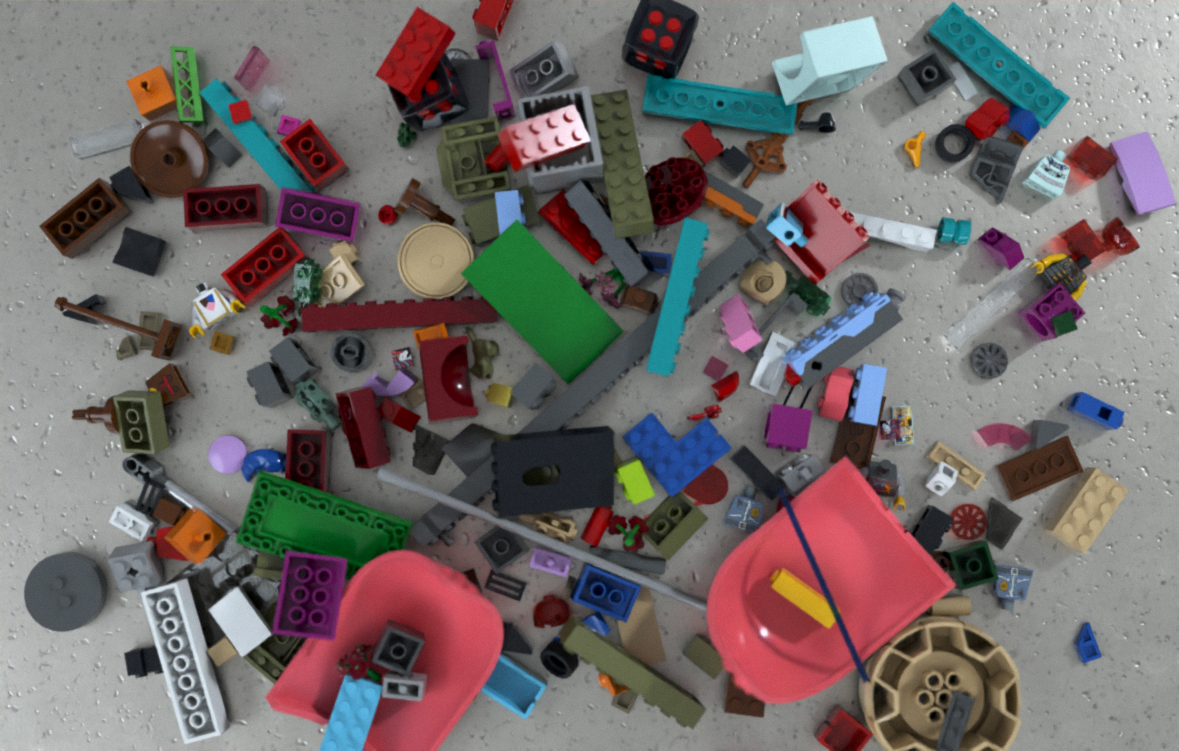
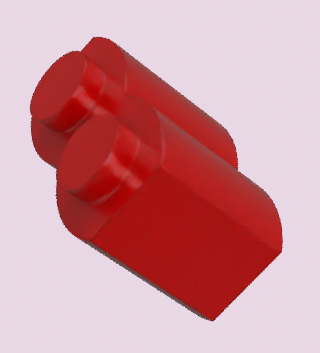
[965,97,1010,140]

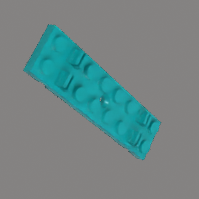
[927,2,1070,129]
[642,74,797,135]

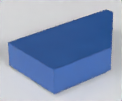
[1074,622,1102,663]

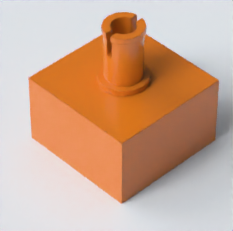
[126,65,183,121]
[164,508,226,564]

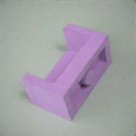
[529,546,572,577]

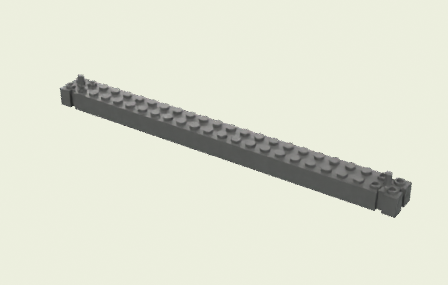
[410,219,776,547]

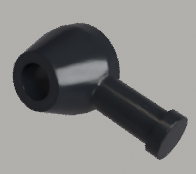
[800,112,836,133]

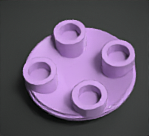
[208,435,247,474]

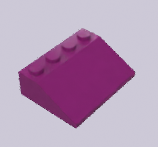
[272,551,348,641]

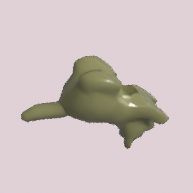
[466,327,499,379]

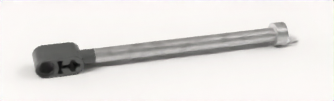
[122,453,259,557]

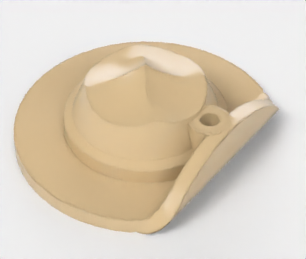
[739,260,786,305]

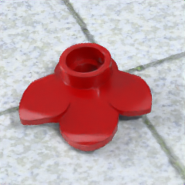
[687,405,722,421]

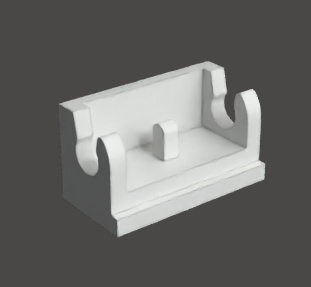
[109,501,160,542]

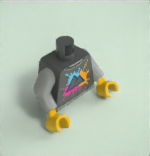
[859,459,906,511]

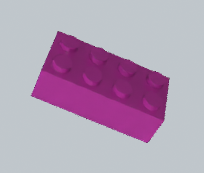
[275,186,360,242]

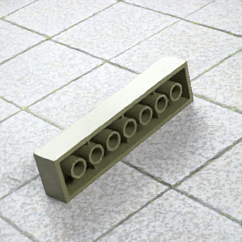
[590,89,654,239]
[558,614,706,729]

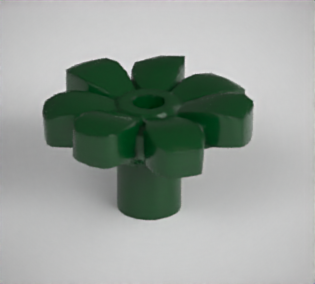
[397,123,417,147]

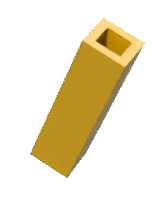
[770,567,841,629]

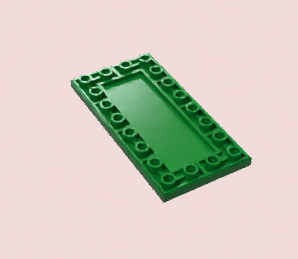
[461,219,624,384]
[236,470,413,580]

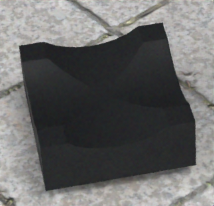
[112,227,166,277]

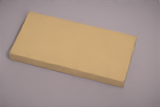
[617,585,666,665]

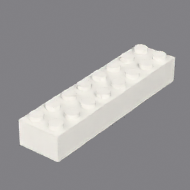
[141,578,230,744]

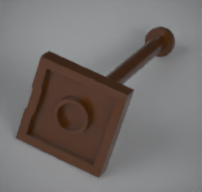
[54,297,183,361]

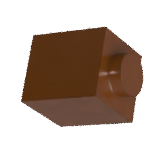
[152,497,187,526]

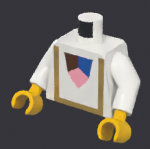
[189,283,246,339]

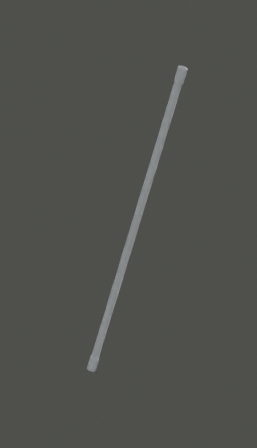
[376,467,708,612]

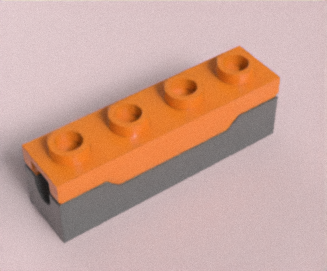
[703,170,765,227]

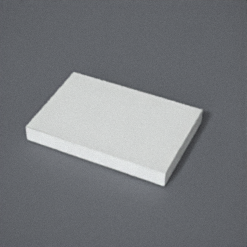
[209,586,274,657]

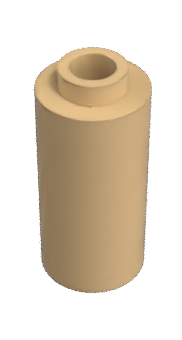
[925,596,972,616]

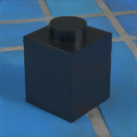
[719,145,751,178]

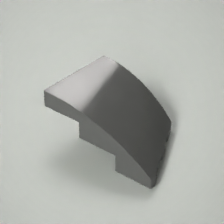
[971,136,1024,203]
[442,423,503,477]

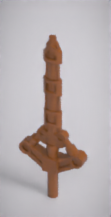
[742,99,814,189]

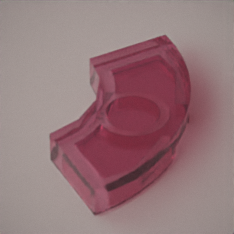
[977,423,1033,451]

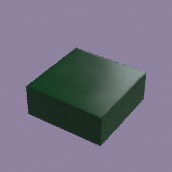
[1050,311,1078,337]

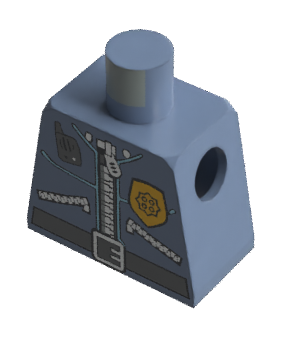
[722,486,763,533]
[991,564,1033,611]

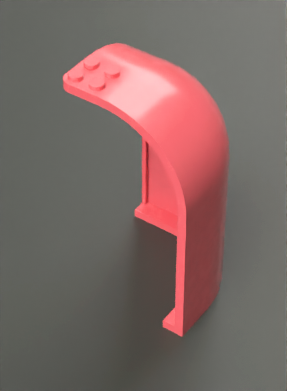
[707,456,956,704]
[265,550,504,751]

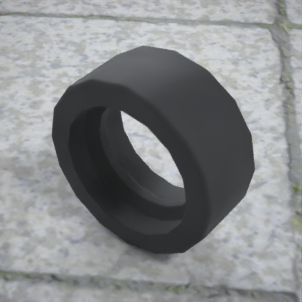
[935,124,975,163]
[540,641,579,679]

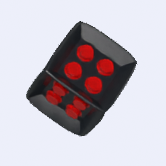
[621,0,699,79]
[387,53,469,132]

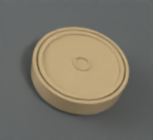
[397,222,476,300]

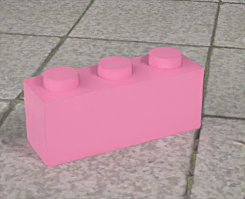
[719,294,762,353]

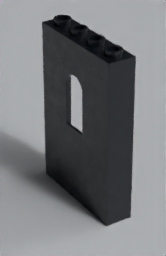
[491,426,614,518]

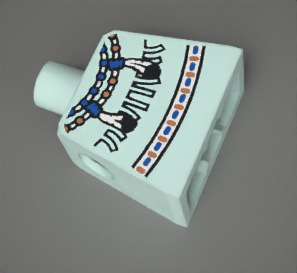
[1022,150,1070,199]

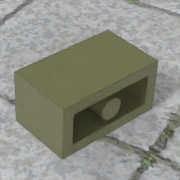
[682,634,724,679]

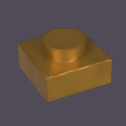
[209,331,235,355]

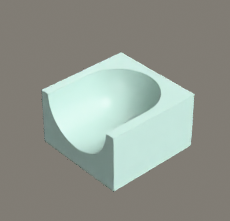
[772,16,887,106]

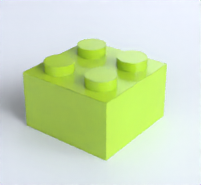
[614,456,655,505]

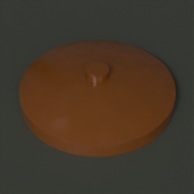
[130,120,209,198]

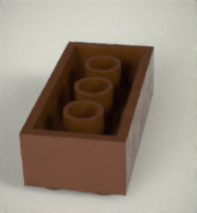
[39,178,131,259]

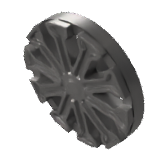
[842,273,878,305]
[971,343,1008,379]

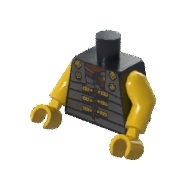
[1029,253,1092,302]

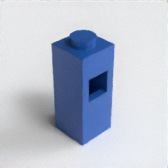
[1067,392,1125,430]

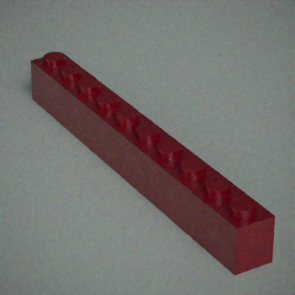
[301,296,497,333]

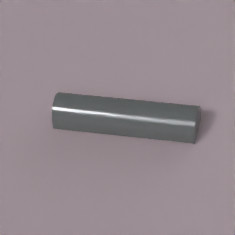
[589,545,666,575]

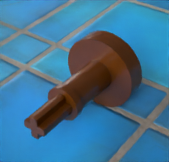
[393,178,455,226]
[72,396,119,434]

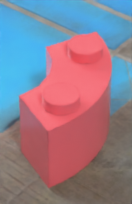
[817,366,854,422]

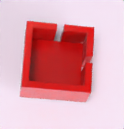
[814,705,873,751]

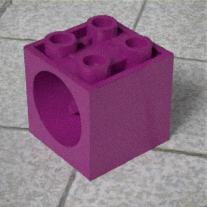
[1017,283,1086,342]
[762,404,813,452]

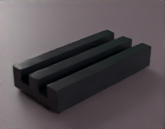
[135,479,166,517]
[484,569,527,602]

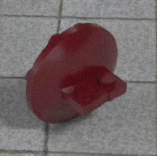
[644,157,708,225]

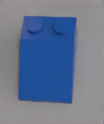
[570,562,641,623]

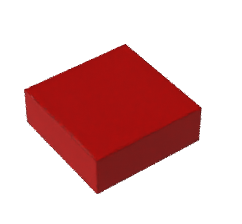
[228,99,253,125]

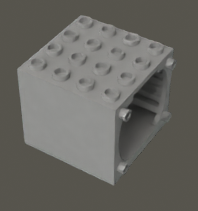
[515,86,603,194]

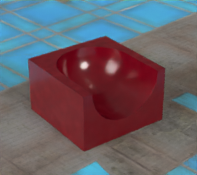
[419,335,479,425]

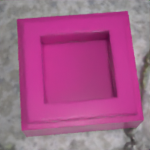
[277,115,302,136]

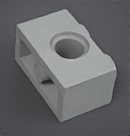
[382,670,427,701]

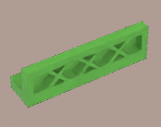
[170,46,203,127]

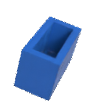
[640,250,672,274]

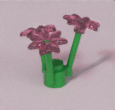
[579,268,627,310]

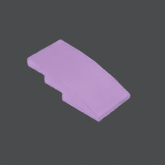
[1109,132,1176,216]

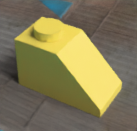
[485,382,514,408]

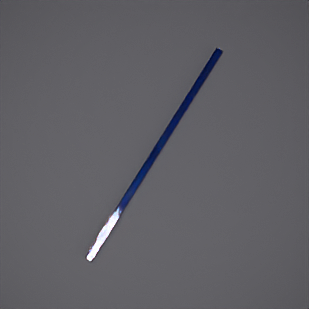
[777,488,870,683]

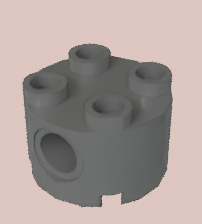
[330,333,373,373]

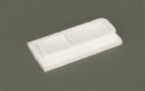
[749,332,798,396]

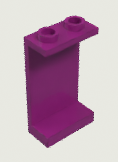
[476,40,516,121]

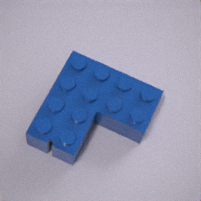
[622,413,732,498]

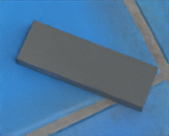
[935,691,976,751]

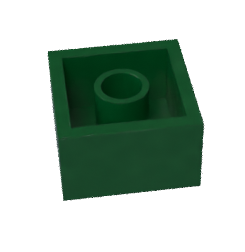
[943,540,999,590]

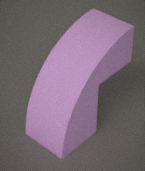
[362,367,418,396]

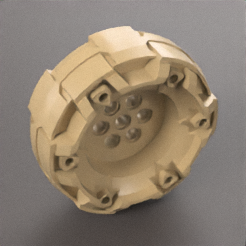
[858,616,1021,751]

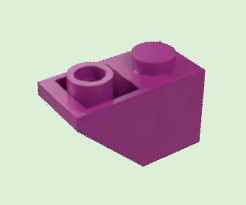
[978,227,1024,270]

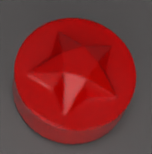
[378,205,398,225]

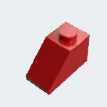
[378,397,421,433]

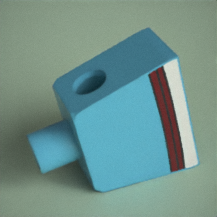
[766,202,808,248]

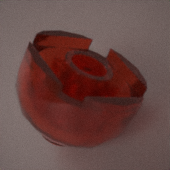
[1101,217,1140,256]
[533,595,571,628]

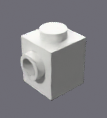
[925,461,958,496]

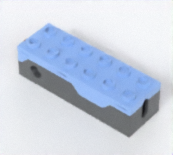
[781,292,903,388]

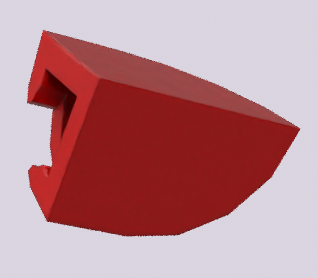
[711,371,739,402]

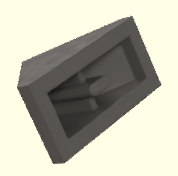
[203,128,242,168]
[1029,420,1070,450]

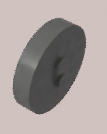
[24,552,108,632]

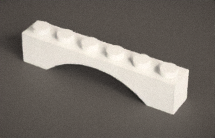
[851,212,937,252]

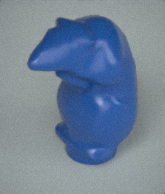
[241,449,286,482]

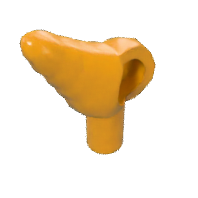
[904,131,927,168]

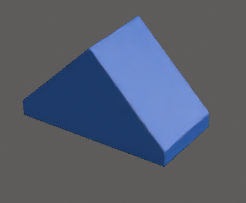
[1005,105,1041,142]

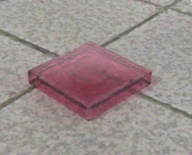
[234,46,270,92]

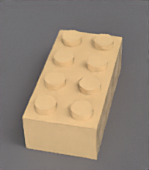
[1045,467,1129,554]

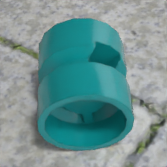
[937,217,971,245]

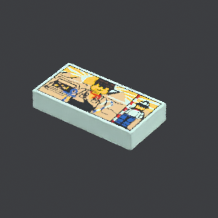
[891,406,914,445]

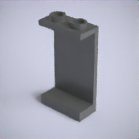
[744,293,808,360]

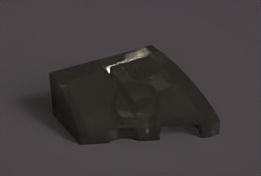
[413,424,450,475]
[985,497,1023,550]

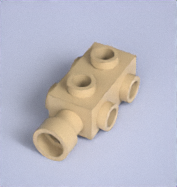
[519,512,577,544]

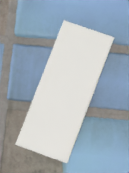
[949,62,978,101]

